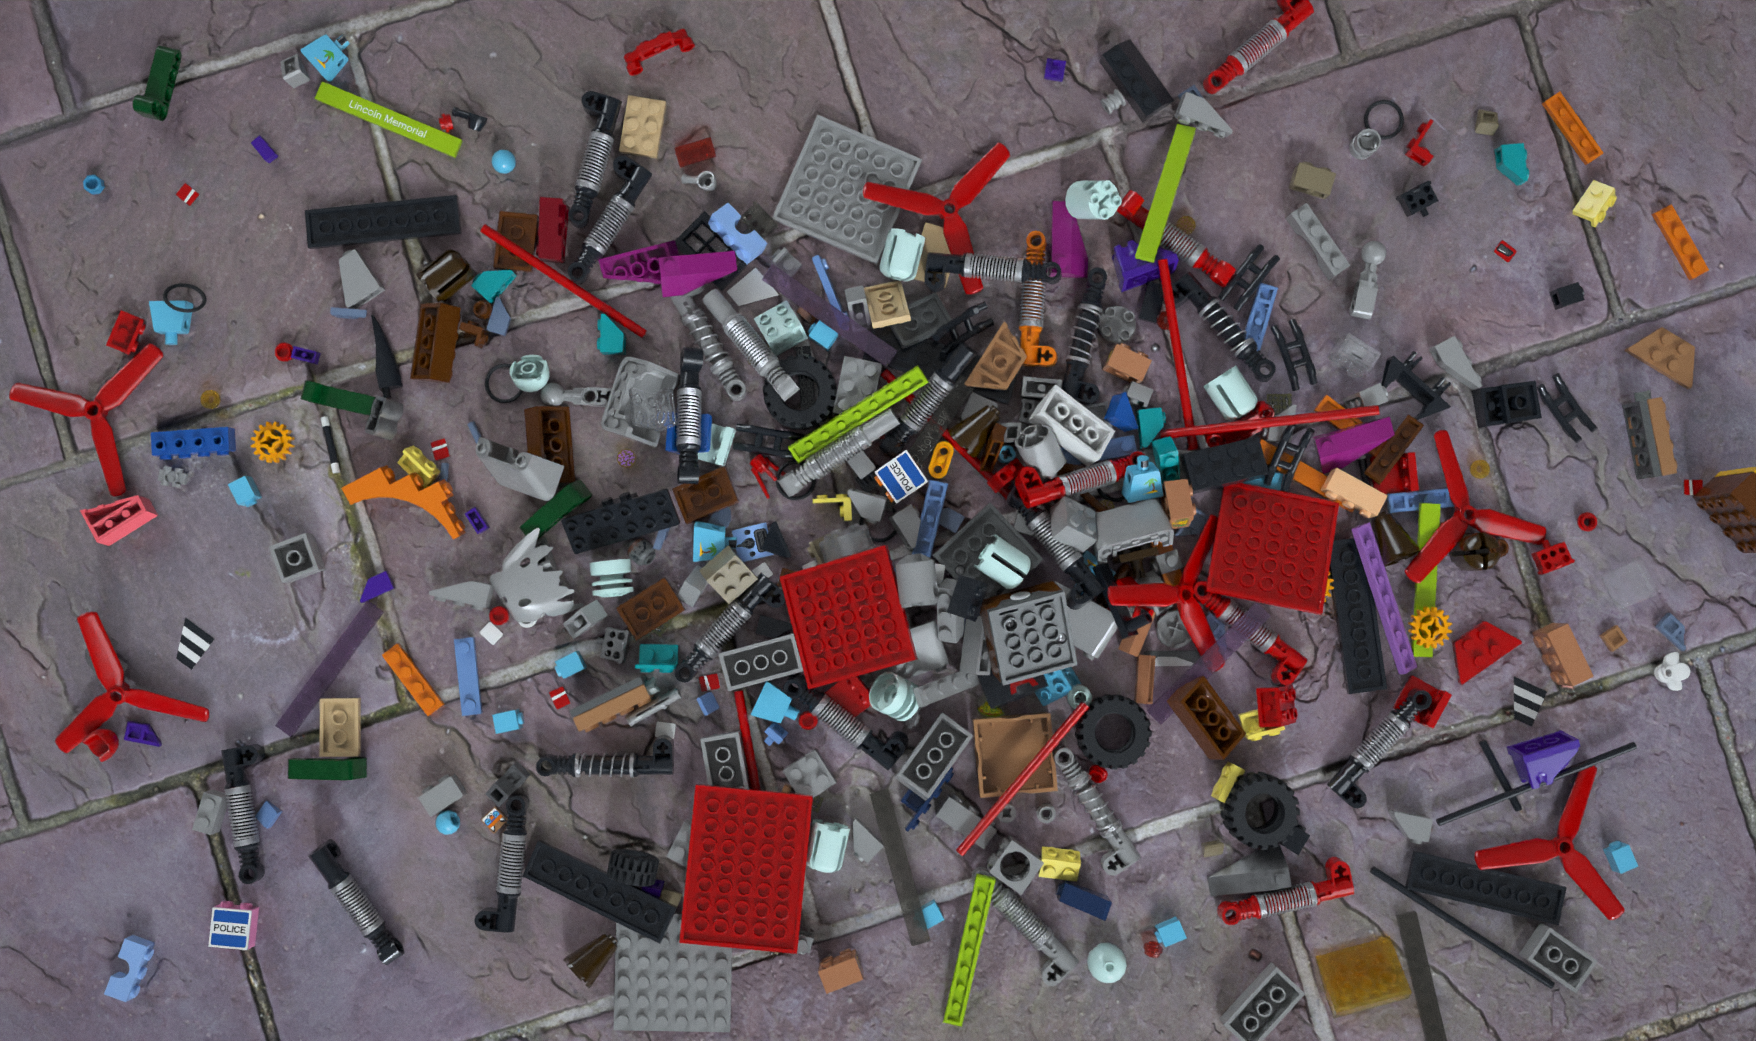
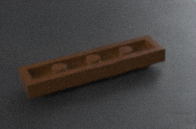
[1364,414,1424,485]

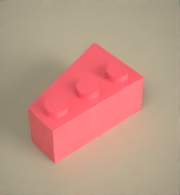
[80,495,158,546]

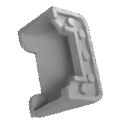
[601,357,680,447]
[476,437,564,501]
[1092,498,1174,565]
[1053,581,1118,661]
[871,620,949,681]

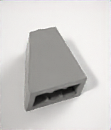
[339,249,385,309]

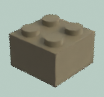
[699,545,758,604]

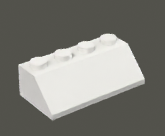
[1028,385,1115,467]

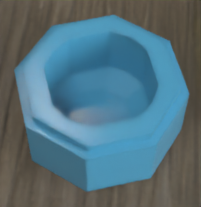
[83,175,105,195]

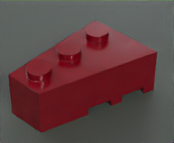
[536,197,570,263]

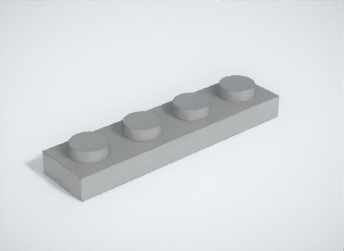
[913,671,980,707]

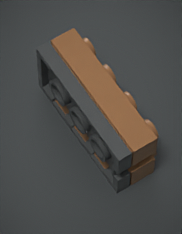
[1622,390,1677,480]
[569,675,660,733]

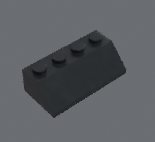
[1099,39,1174,123]

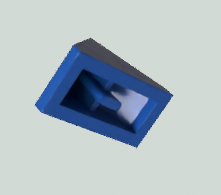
[1104,392,1138,432]

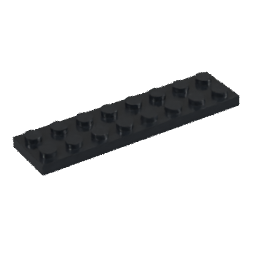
[305,195,462,249]
[862,326,1019,405]
[1329,538,1387,694]
[522,840,678,944]
[1406,850,1567,925]

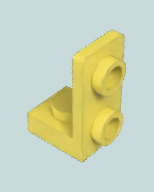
[812,494,852,521]

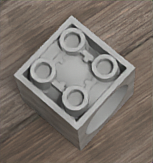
[986,835,1044,895]

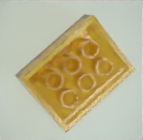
[1315,936,1412,1019]

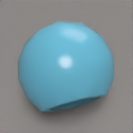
[492,150,516,174]
[435,810,460,835]

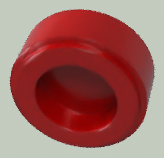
[489,606,510,625]

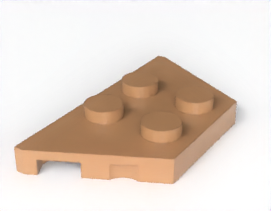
[964,322,1027,390]
[1625,327,1695,389]

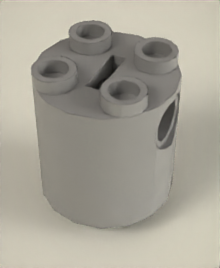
[1015,424,1067,479]
[895,553,939,608]

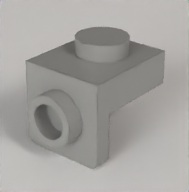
[1150,549,1183,576]

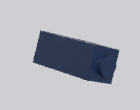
[1055,880,1112,921]

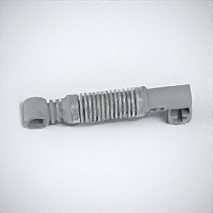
[703,289,800,402]
[778,406,900,497]
[972,867,1079,986]

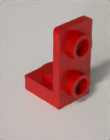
[1405,119,1434,167]

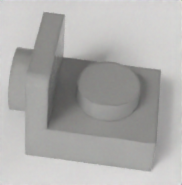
[772,247,802,280]

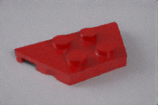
[1452,621,1522,685]

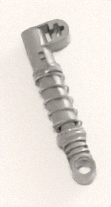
[670,285,746,401]
[1052,746,1141,875]

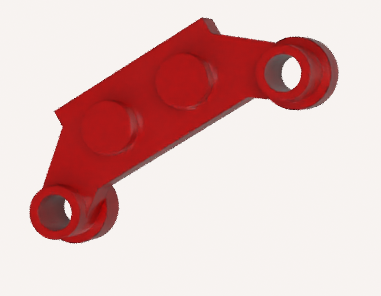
[623,29,695,76]
[1204,401,1275,448]

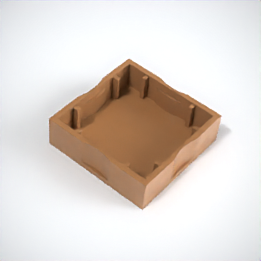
[972,712,1058,798]

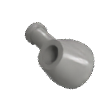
[681,171,717,191]

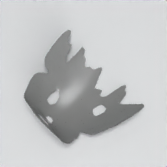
[490,528,584,622]

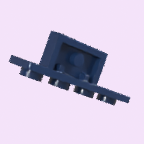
[900,766,954,832]

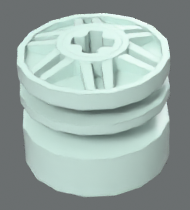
[590,559,634,598]
[869,672,919,721]

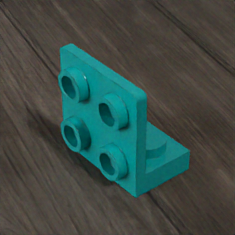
[635,644,679,673]

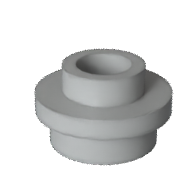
[1036,803,1056,823]

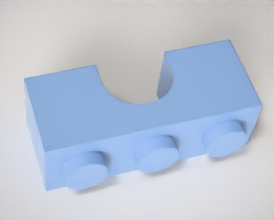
[708,202,767,264]
[104,935,155,1002]

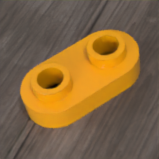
[928,441,954,479]

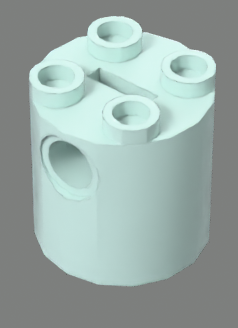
[1065,180,1122,220]

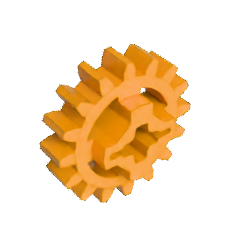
[251,421,295,463]
[1408,606,1452,649]

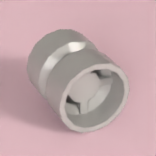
[1349,128,1381,160]

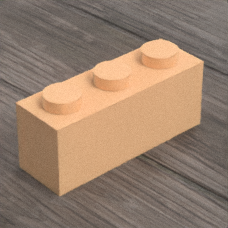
[1321,468,1388,518]

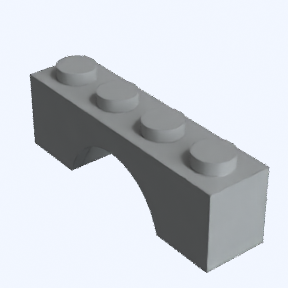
[1285,203,1350,280]

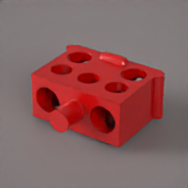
[986,458,1024,494]
[1531,539,1575,575]

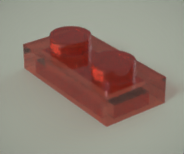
[674,137,717,168]

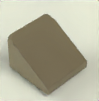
[1475,110,1499,136]
[1201,840,1224,857]
[660,887,682,906]

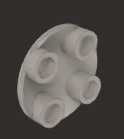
[1098,306,1136,343]

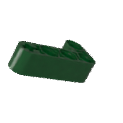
[133,45,181,121]
[300,380,376,416]
[520,480,593,540]
[288,757,367,780]

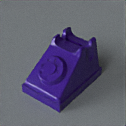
[1112,240,1179,292]
[1507,730,1581,789]

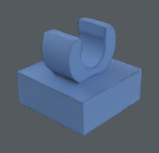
[764,722,788,746]

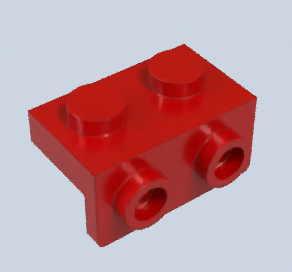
[106,310,146,355]

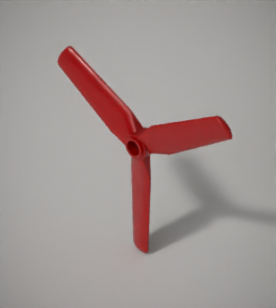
[863,142,1010,294]
[9,343,164,497]
[1405,430,1546,583]
[1107,514,1225,672]
[55,612,209,753]
[1474,765,1625,920]

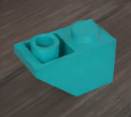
[1494,143,1529,186]
[597,314,626,355]
[1152,436,1180,484]

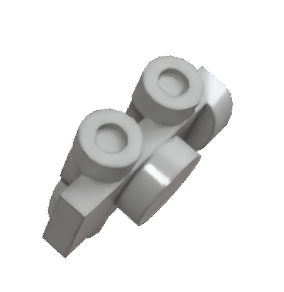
[158,466,188,488]

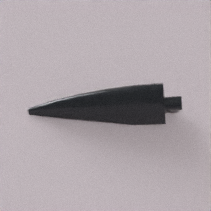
[371,315,403,399]

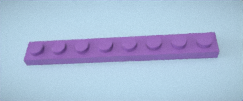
[1351,522,1417,674]

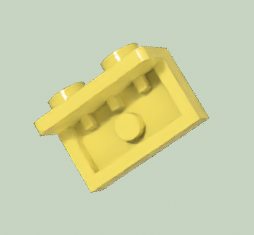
[1573,180,1617,227]
[397,445,440,488]
[1238,709,1285,741]
[1211,761,1245,803]
[1038,846,1081,882]

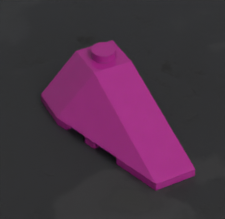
[1049,201,1088,278]
[598,240,679,284]
[658,251,737,297]
[1313,416,1395,474]

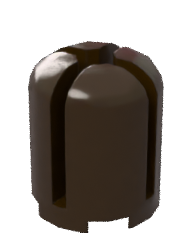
[416,249,474,303]
[1449,532,1501,571]

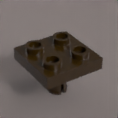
[1112,544,1158,580]

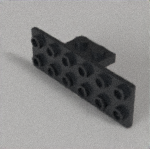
[561,488,680,554]

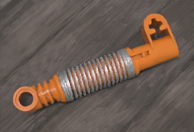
[1019,231,1058,367]

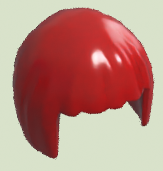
[82,729,119,762]

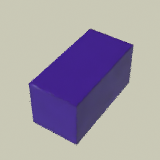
[251,135,279,164]
[291,346,321,365]
[465,507,490,534]

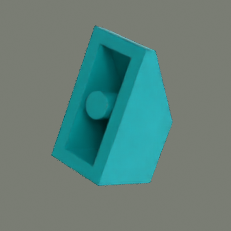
[471,270,517,304]
[1136,407,1166,449]

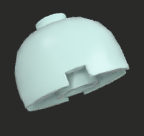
[510,354,550,392]
[1087,942,1127,983]

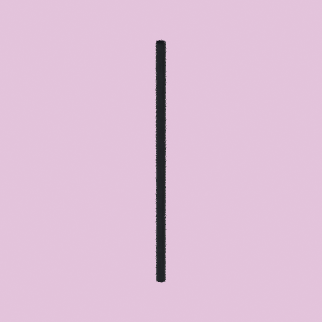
[1436,742,1637,826]
[1370,866,1555,989]

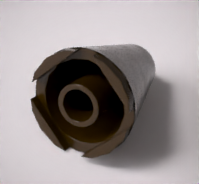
[948,405,1001,458]
[1373,511,1420,567]
[563,933,618,988]

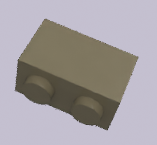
[1289,162,1336,199]

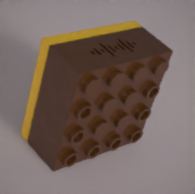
[1693,466,1756,553]

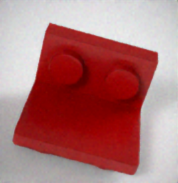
[1370,452,1419,494]
[1393,675,1452,729]
[825,676,872,718]
[1256,684,1298,727]

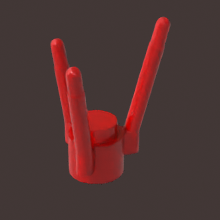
[749,454,786,499]

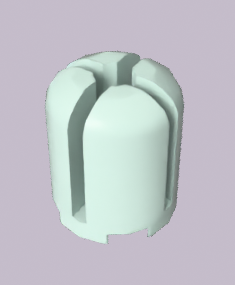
[880,228,926,282]
[1203,365,1258,421]
[973,534,1031,589]
[806,819,850,873]

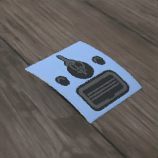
[732,522,774,562]

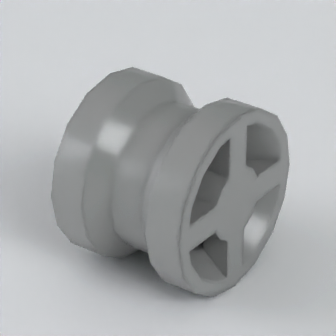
[997,803,1016,823]

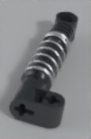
[1061,267,1107,404]
[1164,272,1276,382]
[536,735,674,778]

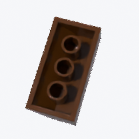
[410,303,461,383]
[524,406,575,484]
[1166,675,1246,760]

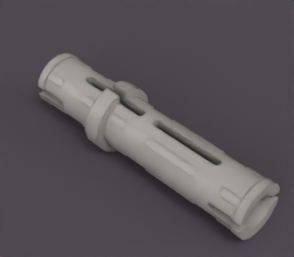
[626,688,682,726]

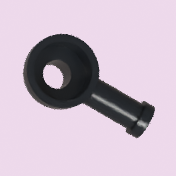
[452,107,488,132]

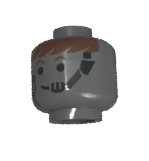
[627,538,656,566]

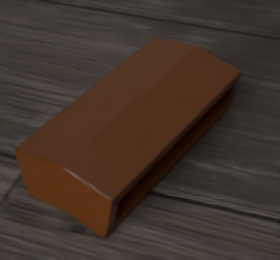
[980,423,1007,472]

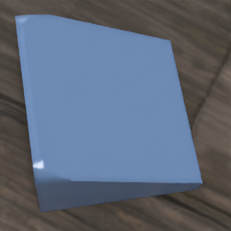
[697,692,719,716]
[255,800,283,829]

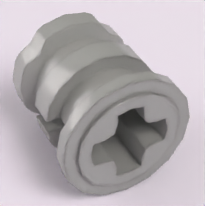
[1100,89,1126,115]

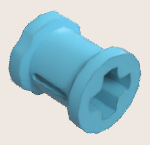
[997,445,1015,464]

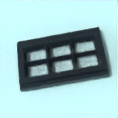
[675,211,751,291]

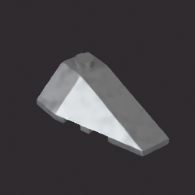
[1207,845,1292,896]

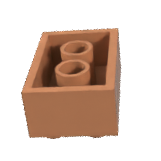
[1532,623,1594,687]

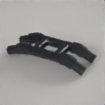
[1218,244,1280,311]
[933,301,994,358]
[1270,319,1318,391]
[1537,373,1598,443]
[733,424,804,460]
[1263,424,1315,492]

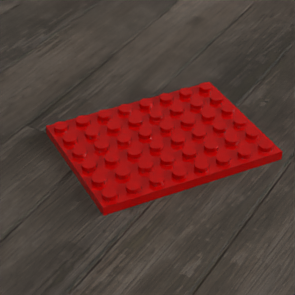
[679,784,813,954]

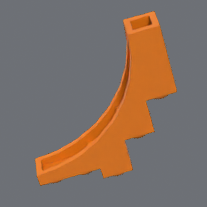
[341,465,466,540]

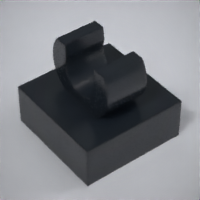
[855,471,878,492]

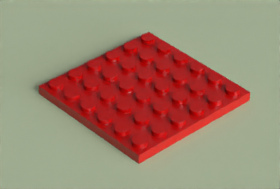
[1205,483,1339,615]
[780,545,918,689]

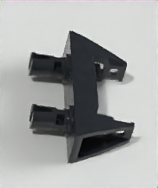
[1381,351,1451,420]

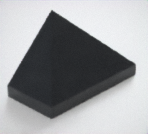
[762,521,791,559]

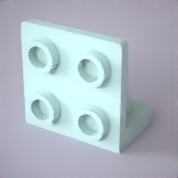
[754,301,808,356]
[697,424,736,467]

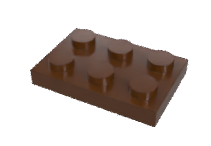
[493,211,539,273]
[672,466,740,525]
[616,577,686,641]

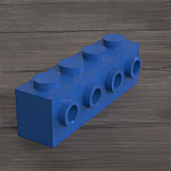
[151,427,236,460]

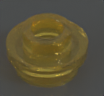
[200,390,221,409]
[1470,460,1490,479]

